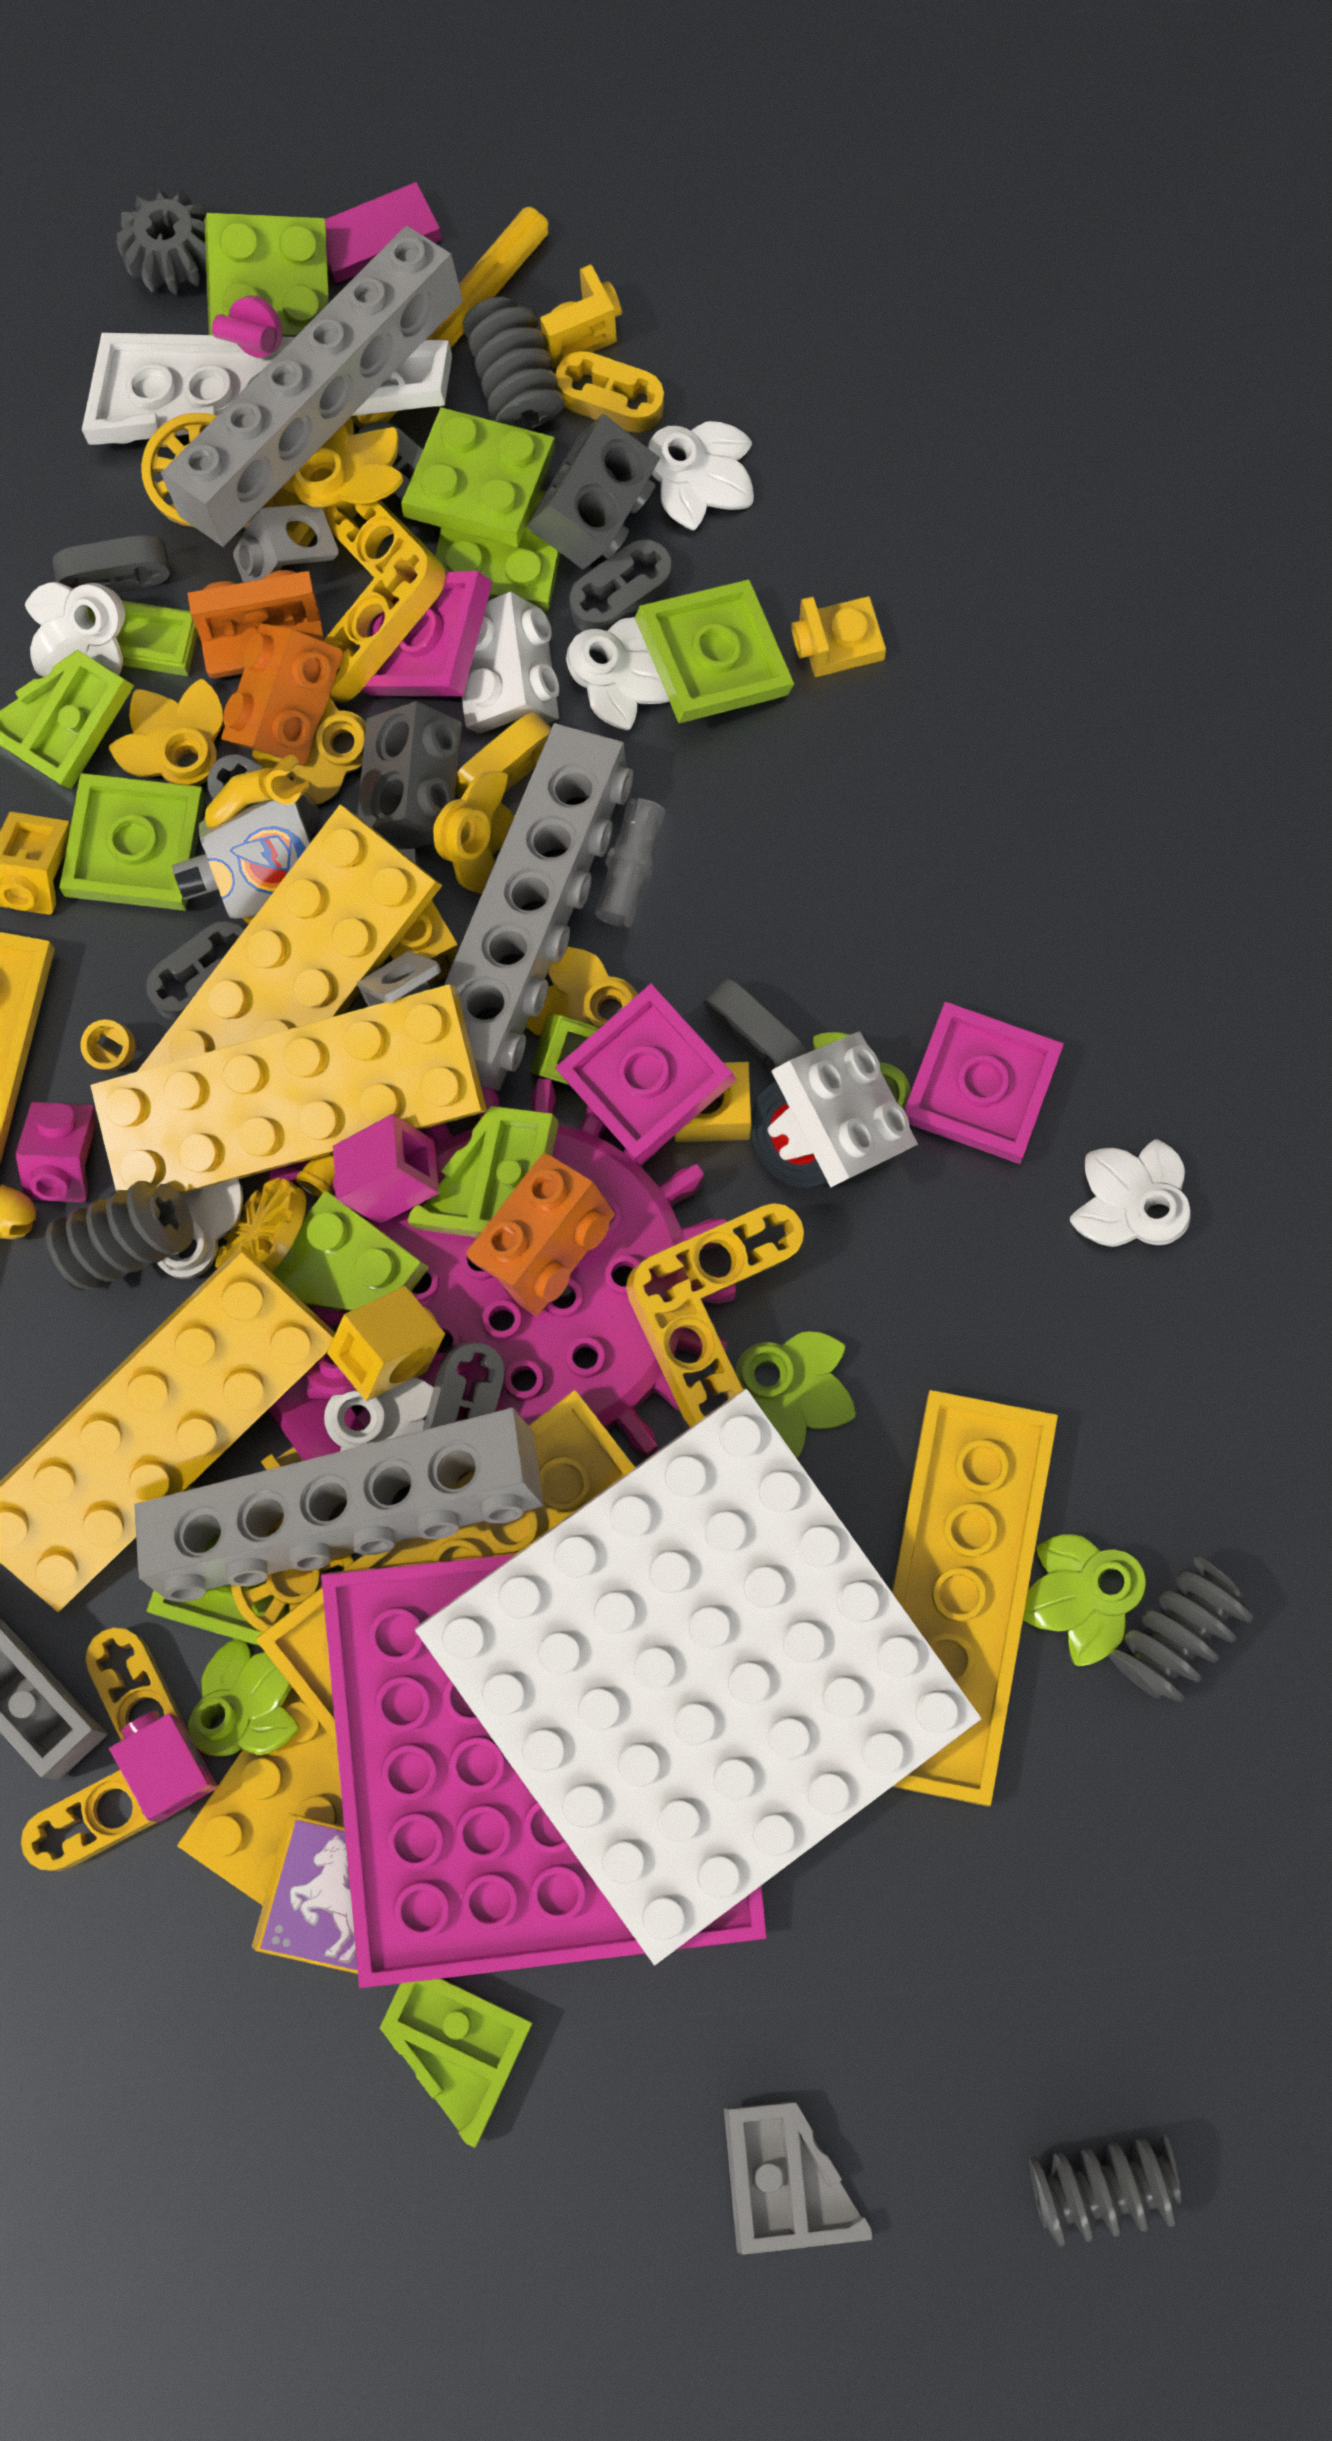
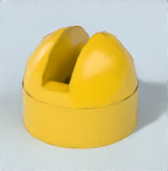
[81,1019,136,1071]
[0,1184,36,1240]

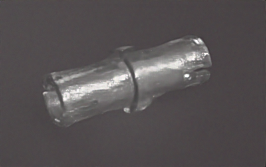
[595,798,665,927]

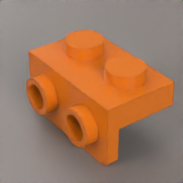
[187,570,324,679]
[221,623,343,766]
[466,1154,615,1317]

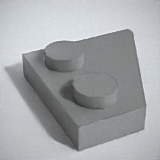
[724,2101,872,2255]

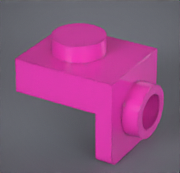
[15,1102,97,1202]

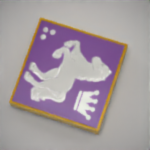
[251,1813,358,1974]

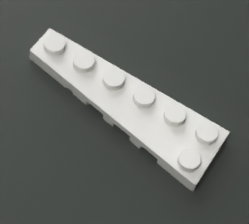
[82,333,452,445]

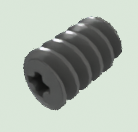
[462,297,564,431]
[46,1181,194,1291]
[1109,1556,1254,1703]
[1029,2134,1181,2247]

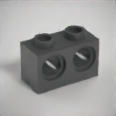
[525,414,660,569]
[357,701,462,849]

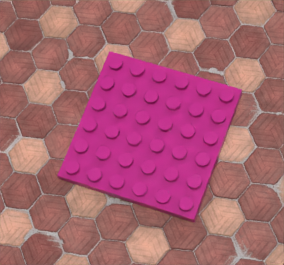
[321,1553,767,1988]

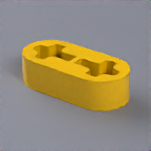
[556,351,664,433]
[455,712,552,798]

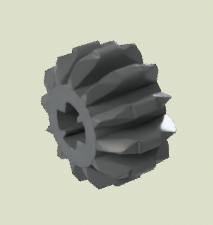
[116,187,209,296]

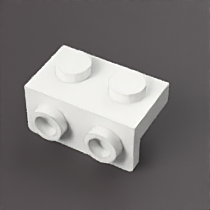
[462,592,559,734]

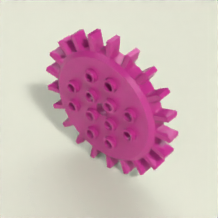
[311,1078,736,1477]

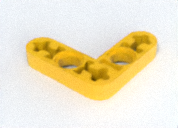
[323,500,446,703]
[626,1203,804,1427]
[21,1628,191,1871]

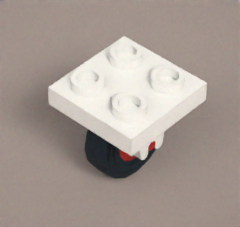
[751,1031,918,1188]

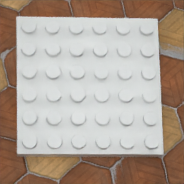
[414,1389,982,1966]

